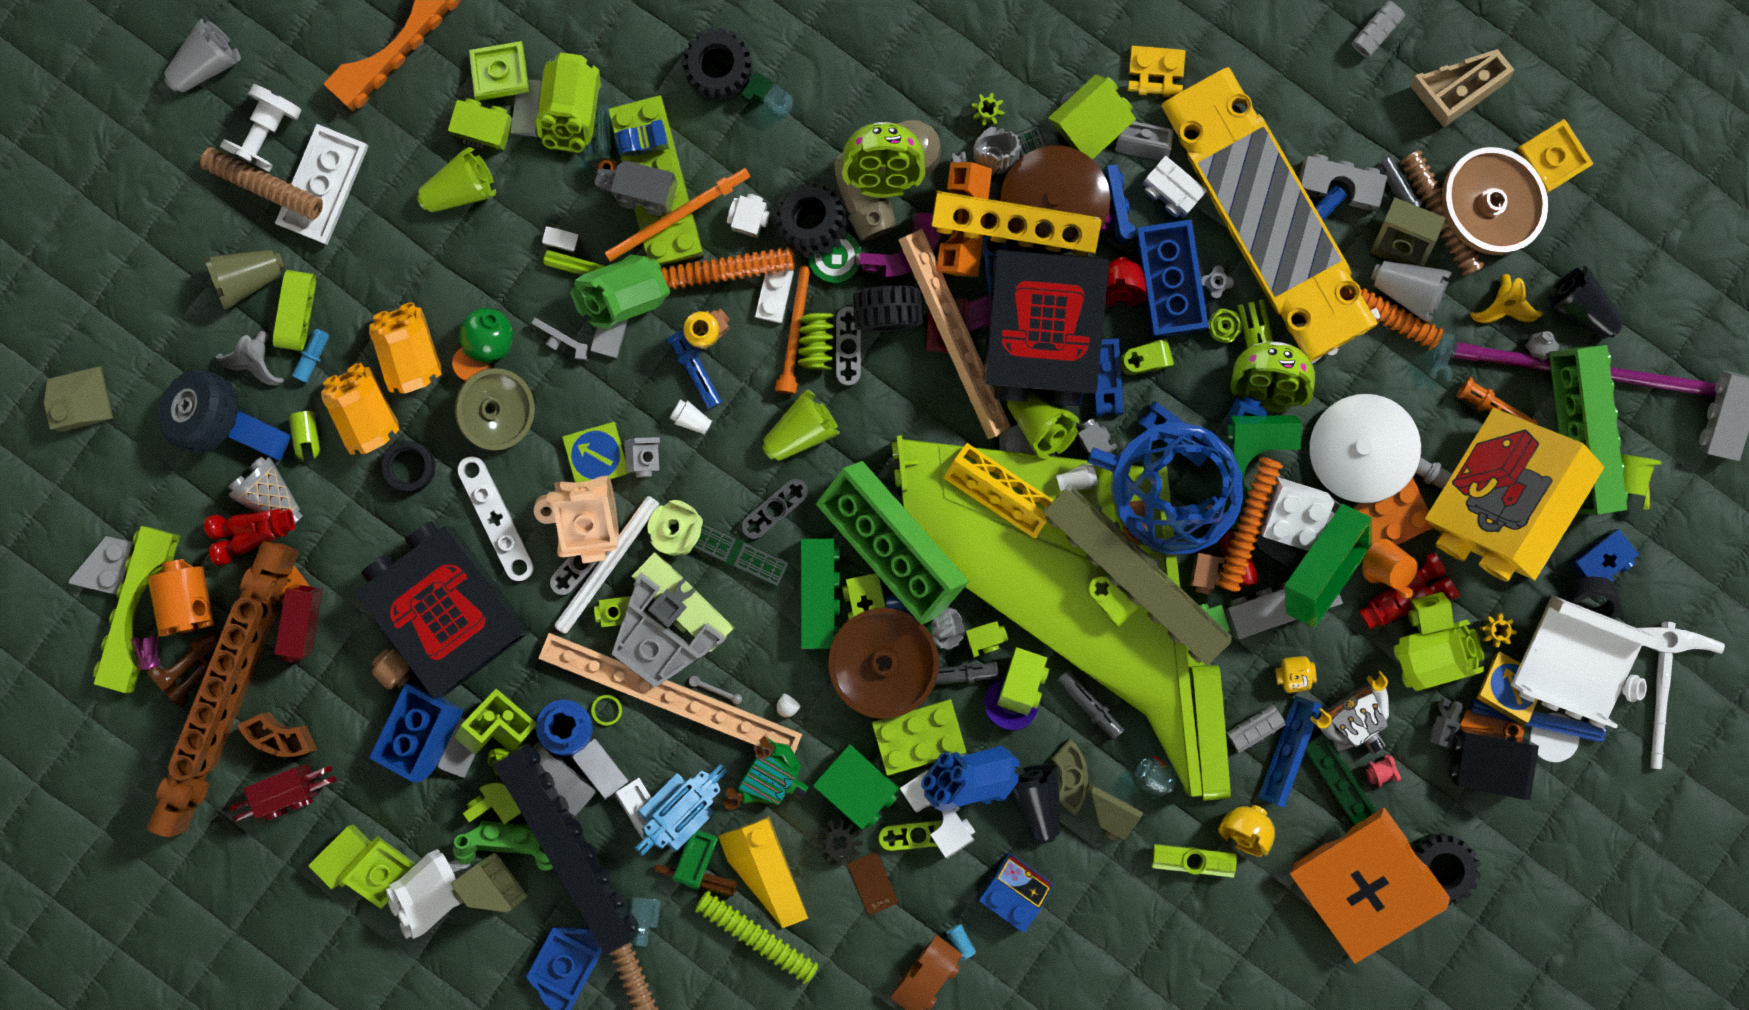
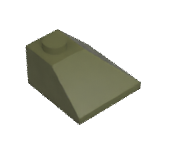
[44,366,114,432]
[1087,783,1143,841]

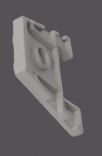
[612,572,727,688]

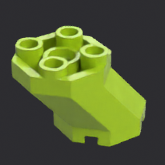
[535,53,601,153]
[1394,619,1484,691]

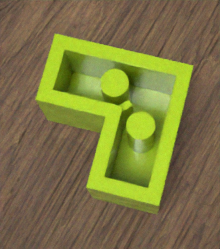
[454,689,536,755]

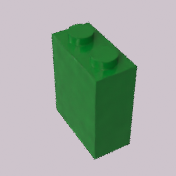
[813,743,899,830]

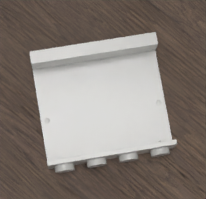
[1511,595,1658,729]

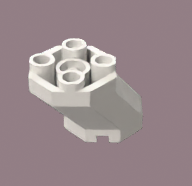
[386,849,460,939]

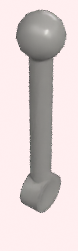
[689,676,742,705]

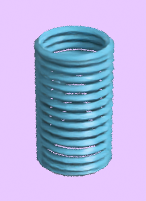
[946,924,976,960]

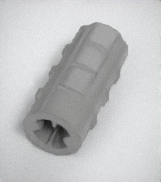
[1351,1,1405,58]
[1226,704,1286,753]

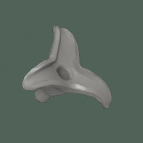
[215,331,284,386]

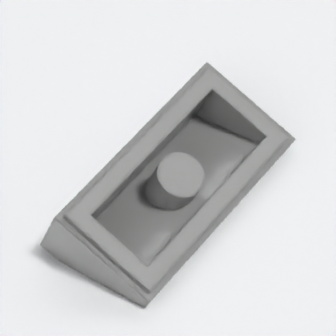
[511,80,542,137]
[1115,121,1174,161]
[437,717,475,778]
[572,738,628,799]

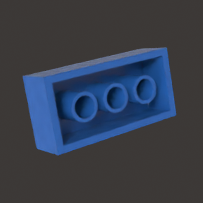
[1134,219,1209,339]

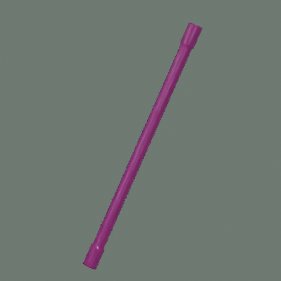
[1451,342,1717,397]

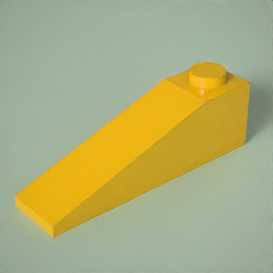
[718,816,808,928]

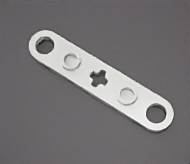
[458,457,534,581]

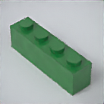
[801,539,840,649]

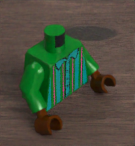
[722,737,809,810]

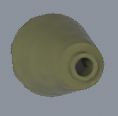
[204,249,285,310]

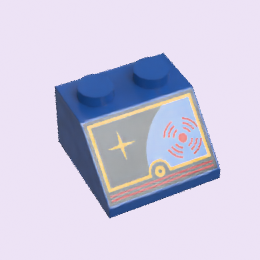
[978,853,1054,933]

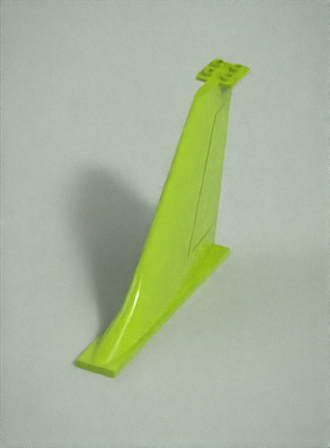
[892,435,1202,797]

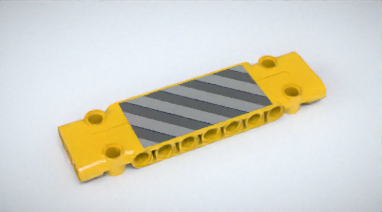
[1161,67,1378,362]

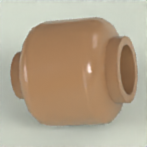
[371,649,412,690]

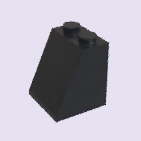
[1449,728,1539,801]

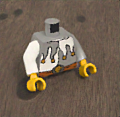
[1310,671,1389,754]

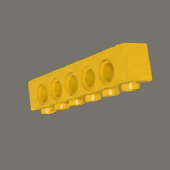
[931,191,1102,256]

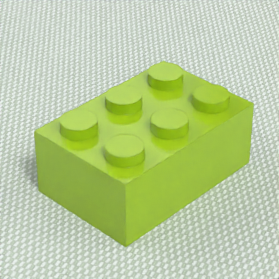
[872,699,967,776]

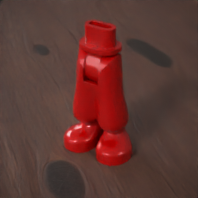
[204,508,295,566]
[1359,552,1459,629]

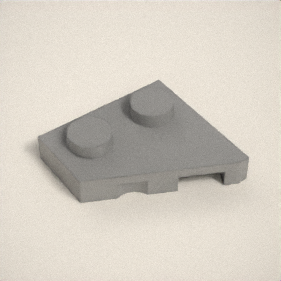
[69,536,135,595]

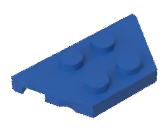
[527,927,603,1010]

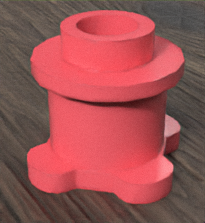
[1365,754,1401,788]

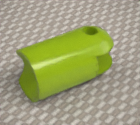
[288,411,320,461]

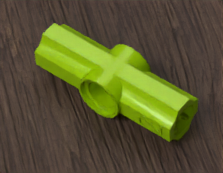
[1151,844,1237,878]

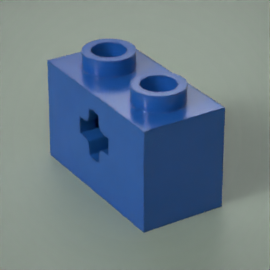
[1569,529,1639,582]

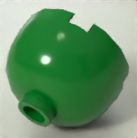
[458,308,514,363]

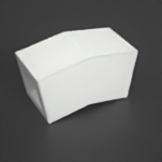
[542,226,578,253]

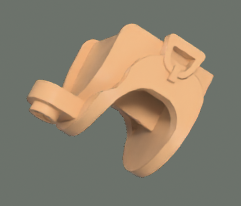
[534,475,619,563]

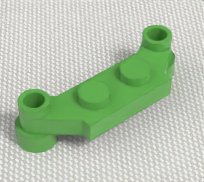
[453,821,554,870]

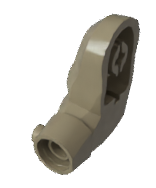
[834,120,942,242]

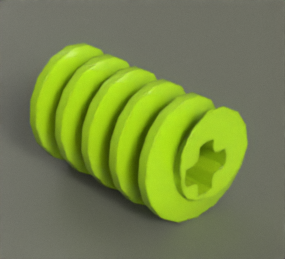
[798,313,834,370]

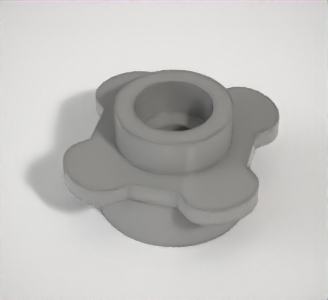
[1201,266,1234,298]

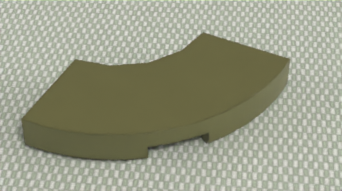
[1052,738,1088,816]

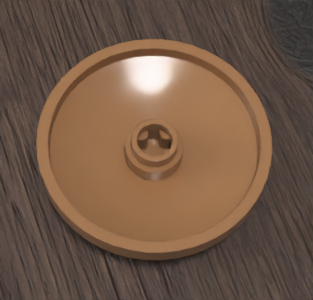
[1442,147,1548,255]

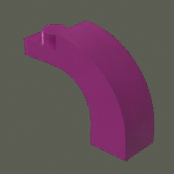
[855,213,941,278]

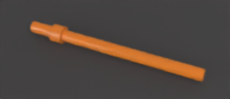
[605,168,751,262]

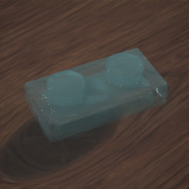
[585,103,611,162]

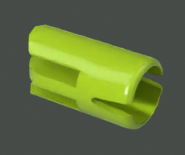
[1237,299,1274,348]

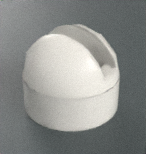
[776,694,801,717]

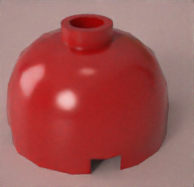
[1105,257,1147,306]

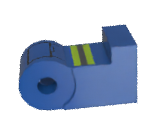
[614,119,669,157]

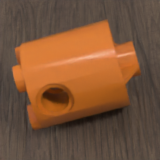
[147,559,215,637]

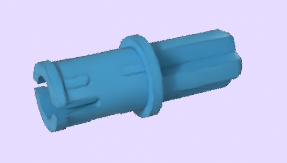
[291,329,329,383]

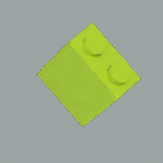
[1048,74,1136,160]

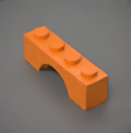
[936,162,992,277]

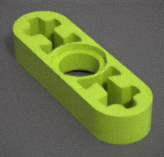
[879,820,943,851]

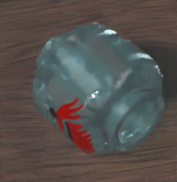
[1135,756,1177,797]

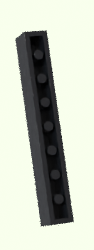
[493,743,640,955]

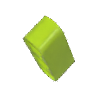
[273,270,316,351]

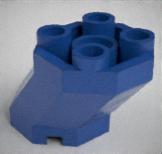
[921,746,1019,811]

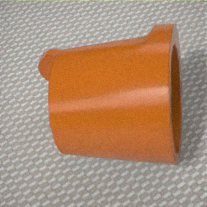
[1363,539,1417,599]

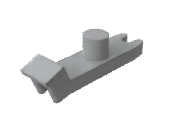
[532,317,588,361]

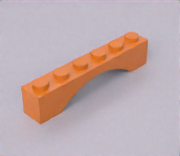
[324,0,461,111]

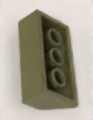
[451,852,529,912]

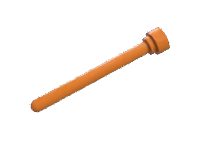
[775,265,810,395]

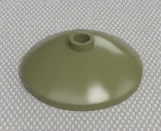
[455,368,535,450]

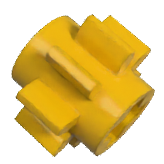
[1479,613,1517,647]

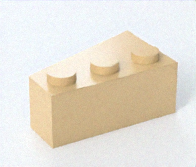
[1411,49,1514,127]

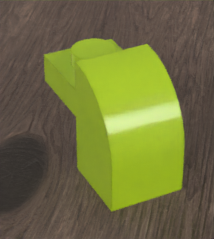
[463,782,521,824]

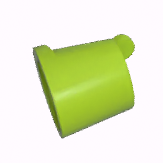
[1621,454,1662,510]

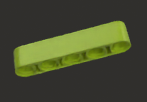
[1190,665,1231,801]

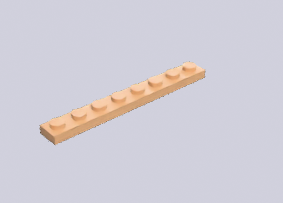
[899,229,1011,439]

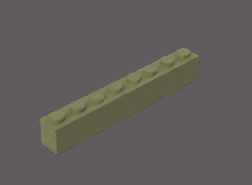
[1044,484,1232,666]

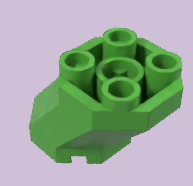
[570,255,670,329]

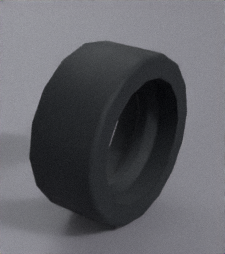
[381,440,436,493]
[1565,576,1622,620]

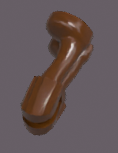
[147,631,220,708]

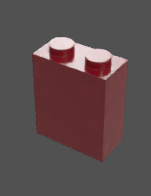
[275,584,323,662]

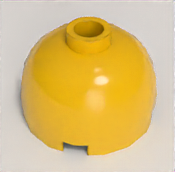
[1218,805,1275,857]

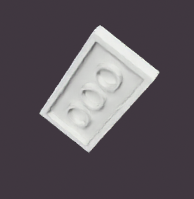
[275,124,369,245]

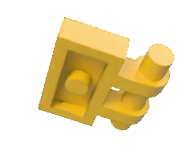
[1128,46,1186,98]

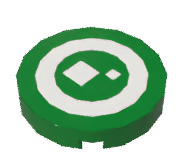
[808,232,861,284]

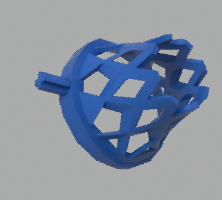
[1087,421,1243,554]

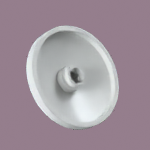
[1310,394,1421,503]

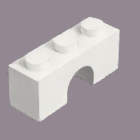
[900,770,975,859]

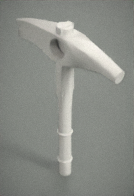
[1638,622,1725,769]

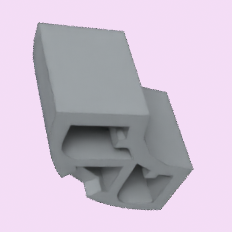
[533,741,597,816]

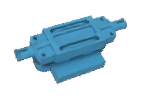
[635,764,728,856]

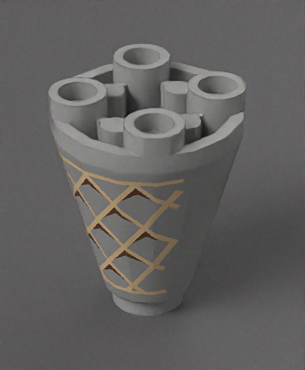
[228,456,303,523]

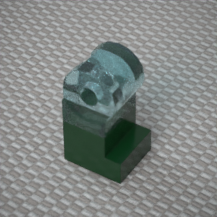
[741,71,793,118]

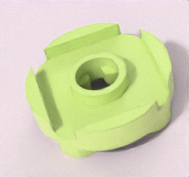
[648,500,703,556]

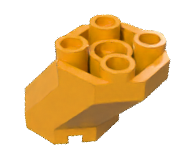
[369,302,441,394]
[321,363,399,455]

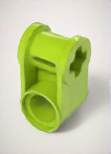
[1120,339,1174,375]
[1087,576,1139,627]

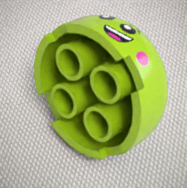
[842,122,925,198]
[1231,342,1315,412]

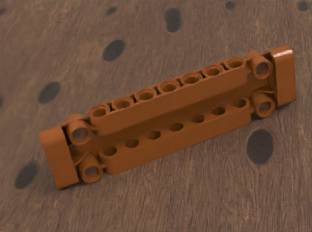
[147,541,300,837]

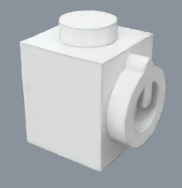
[727,194,770,238]

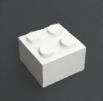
[1259,477,1335,551]

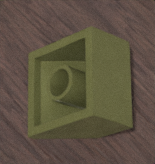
[1370,197,1446,267]

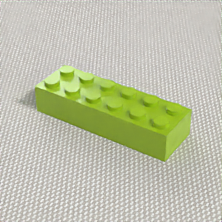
[608,95,704,268]

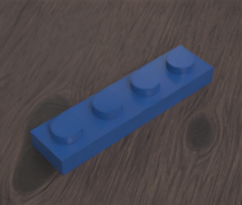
[1258,695,1322,808]

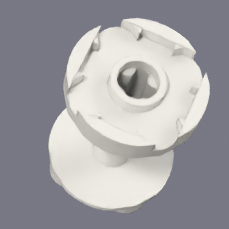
[220,84,301,172]

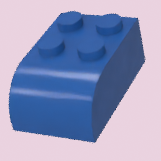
[370,683,464,782]

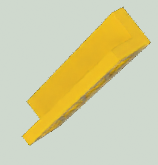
[943,443,1053,539]

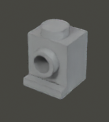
[1077,419,1118,457]
[624,437,660,478]

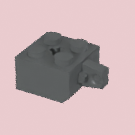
[595,161,678,216]

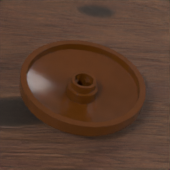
[1000,145,1110,254]
[829,608,939,719]

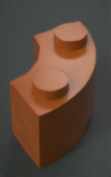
[237,712,317,757]
[890,935,963,1010]

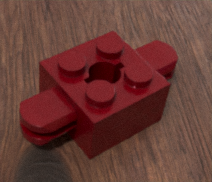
[229,764,337,822]

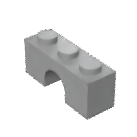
[1299,154,1387,212]

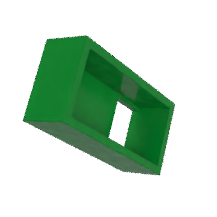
[1285,504,1372,628]

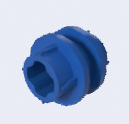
[536,699,593,756]

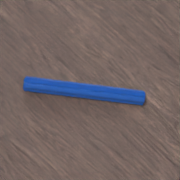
[1471,698,1606,742]

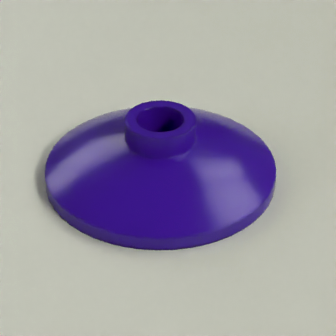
[984,678,1038,731]

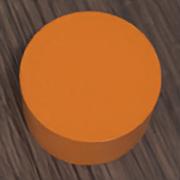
[452,347,491,381]

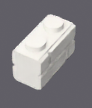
[1143,156,1207,219]

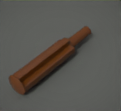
[654,864,737,897]

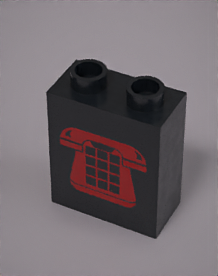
[983,249,1109,406]
[355,521,531,699]

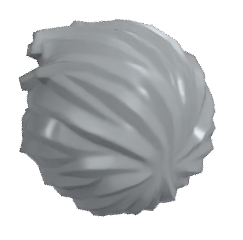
[973,126,1021,175]

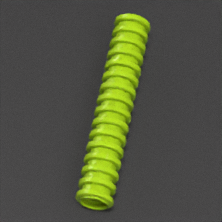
[695,891,818,984]

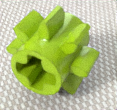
[971,93,1004,128]

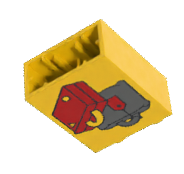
[1425,408,1605,582]

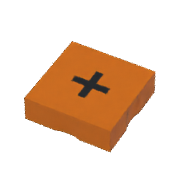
[1289,807,1450,964]

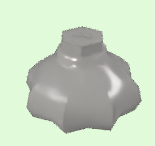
[1525,331,1560,361]

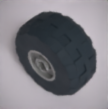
[158,369,238,453]

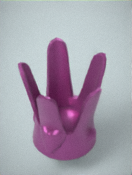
[130,635,160,676]

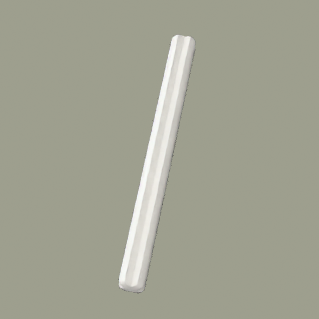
[555,496,659,634]

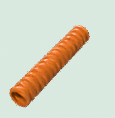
[661,246,795,290]
[1340,285,1443,350]
[1216,457,1283,592]

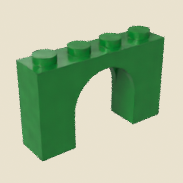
[1223,415,1302,529]

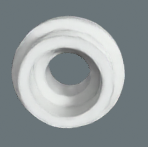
[1622,674,1647,702]

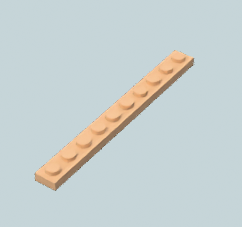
[538,633,802,754]

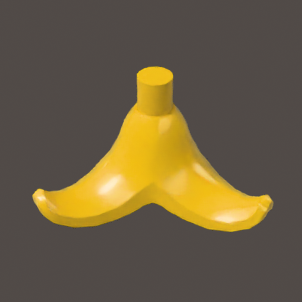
[1470,274,1543,323]

